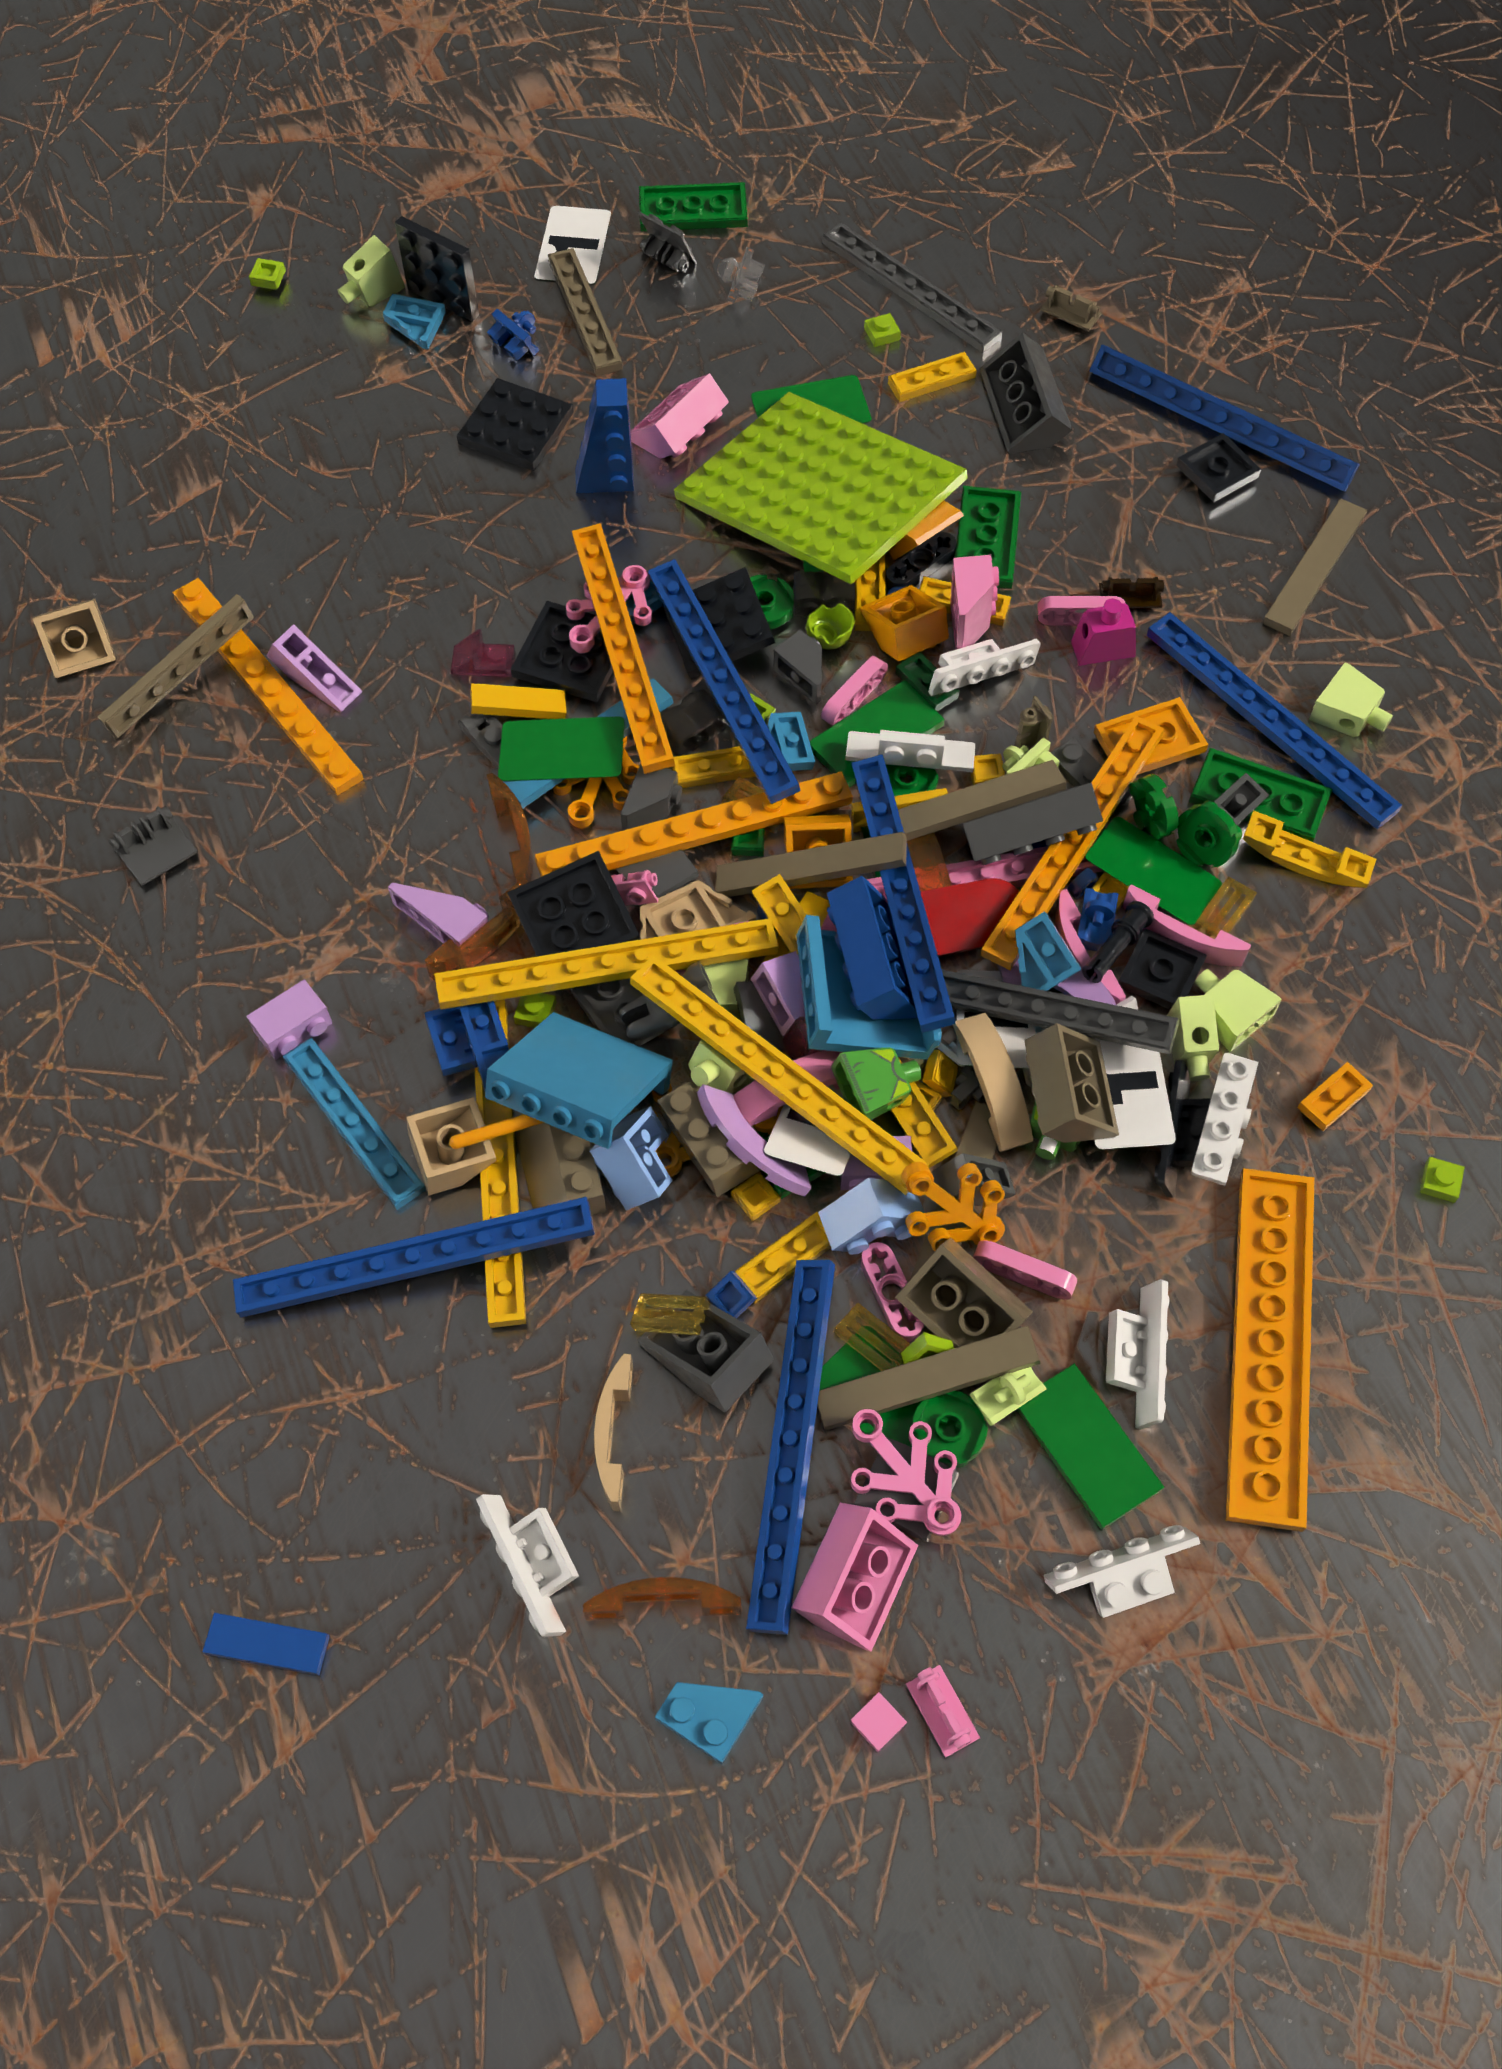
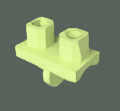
[1002,737,1060,775]
[969,1367,1047,1426]

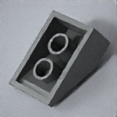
[637,1290,774,1412]

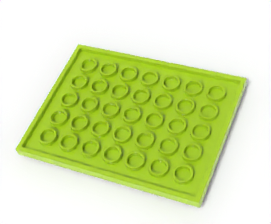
[674,392,968,584]

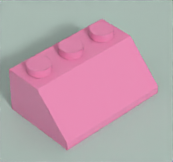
[631,373,729,459]
[950,555,999,650]
[791,1502,918,1652]

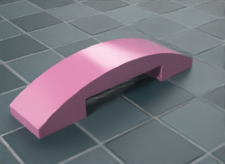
[1123,884,1251,967]
[1055,889,1126,1004]
[733,1050,843,1126]

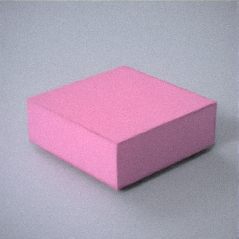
[850,1692,907,1753]

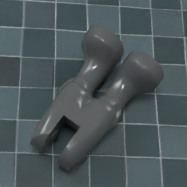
[619,961,719,1041]

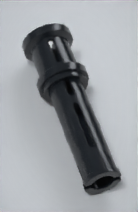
[1082,901,1154,983]

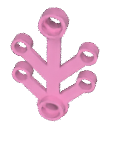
[566,565,652,653]
[850,1409,961,1536]

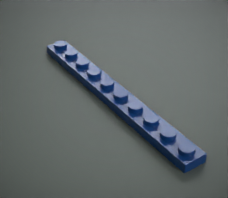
[1089,344,1360,492]
[647,559,800,804]
[1147,612,1402,830]
[852,754,956,1033]
[233,1197,595,1318]
[746,1260,835,1635]

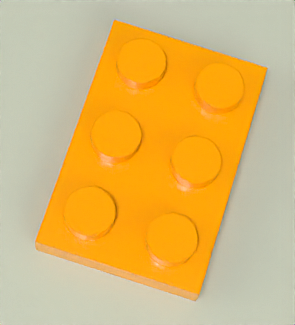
[1093,697,1209,775]

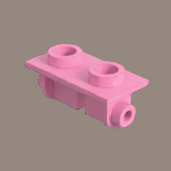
[611,870,658,906]
[905,1665,980,1758]

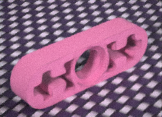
[1037,596,1126,626]
[821,656,888,726]
[973,1240,1077,1300]
[861,1242,924,1343]

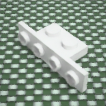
[928,639,1041,696]
[846,730,975,772]
[1191,1053,1259,1186]
[1106,1279,1169,1429]
[476,1494,579,1637]
[1043,1525,1200,1618]

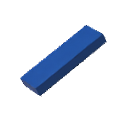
[202,1613,330,1676]

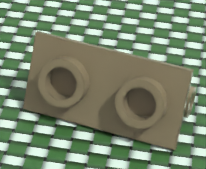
[1040,285,1102,332]
[1014,695,1053,750]

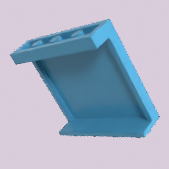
[796,915,942,1060]
[485,1012,673,1149]

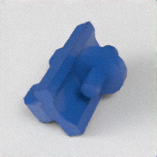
[487,309,539,361]
[1077,888,1119,951]

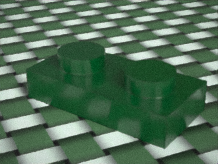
[895,652,960,712]

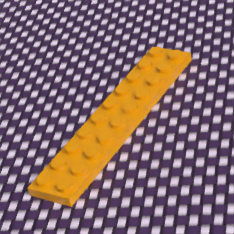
[1226,1168,1314,1532]

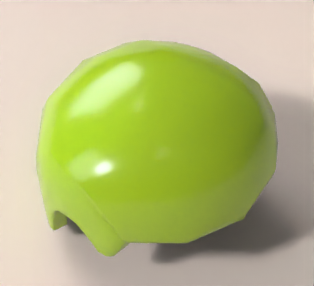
[805,603,855,650]

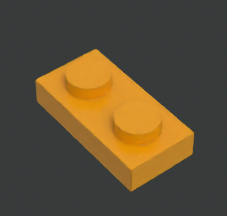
[1297,1062,1373,1132]

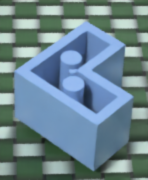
[590,1106,673,1210]
[818,1178,925,1255]

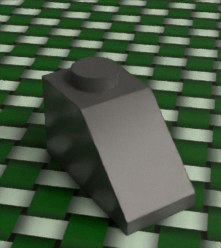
[773,629,822,705]
[620,764,682,831]
[1203,773,1269,839]
[931,1153,1016,1206]

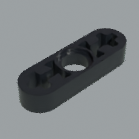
[885,532,957,590]

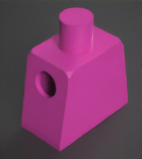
[1071,598,1136,666]

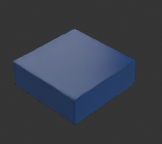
[705,1271,757,1319]

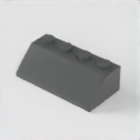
[979,332,1073,454]
[962,783,1103,865]

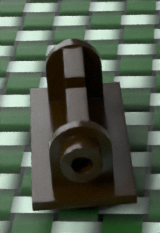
[1099,577,1164,608]

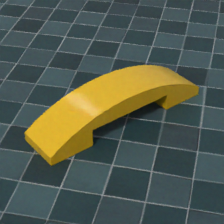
[1242,810,1377,888]

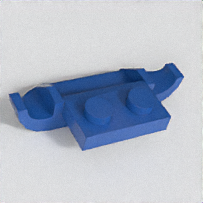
[424,1001,509,1092]

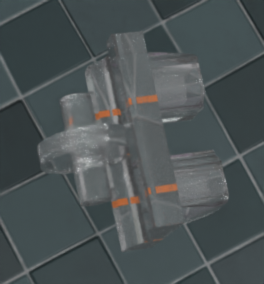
[717,247,765,303]

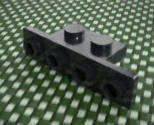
[1154,1060,1211,1198]

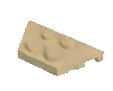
[640,880,756,939]

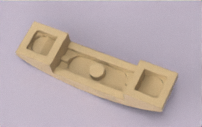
[953,1013,1033,1152]
[594,1354,633,1512]

